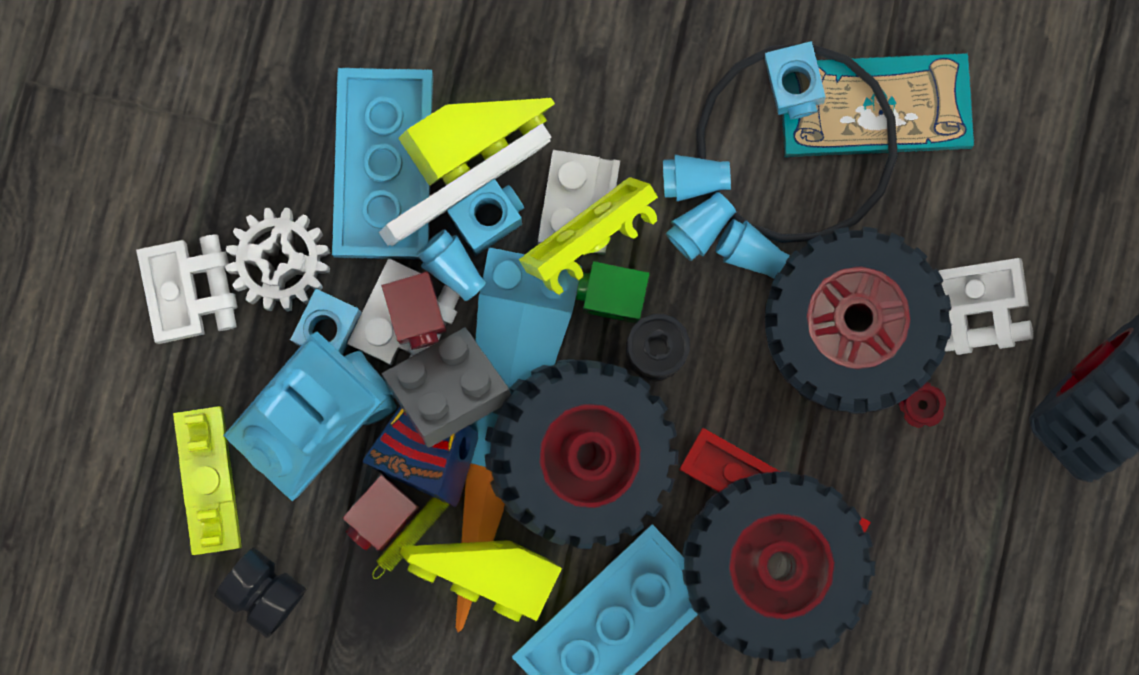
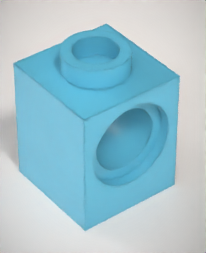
[765,41,826,119]
[447,178,524,256]
[290,288,362,355]

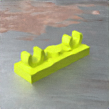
[518,177,658,295]
[173,406,242,555]

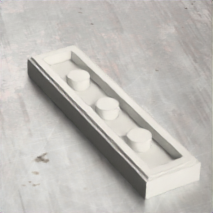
[379,123,551,246]

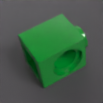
[576,261,649,324]

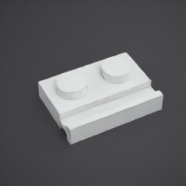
[538,150,620,255]

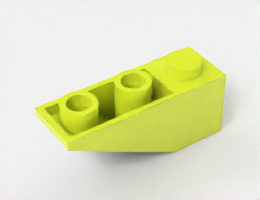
[398,98,555,186]
[399,540,562,622]

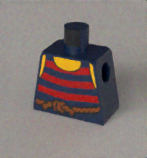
[363,406,479,507]

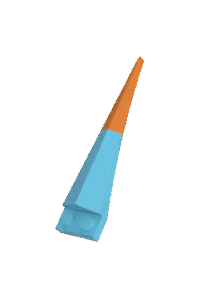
[455,247,582,632]

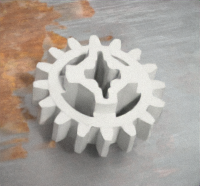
[225,208,330,311]

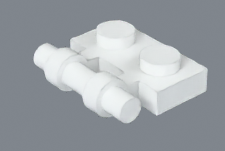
[136,235,238,344]
[347,258,460,365]
[939,258,1033,355]

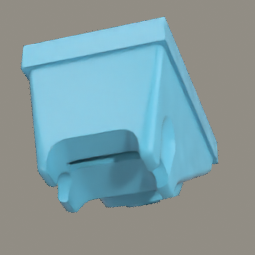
[223,332,387,501]

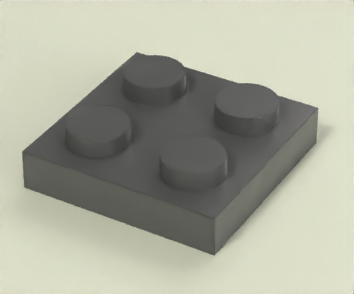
[382,327,511,448]

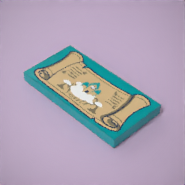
[782,53,974,157]

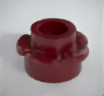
[899,382,946,428]

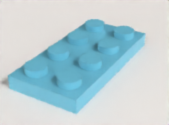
[332,68,433,259]
[512,524,698,675]

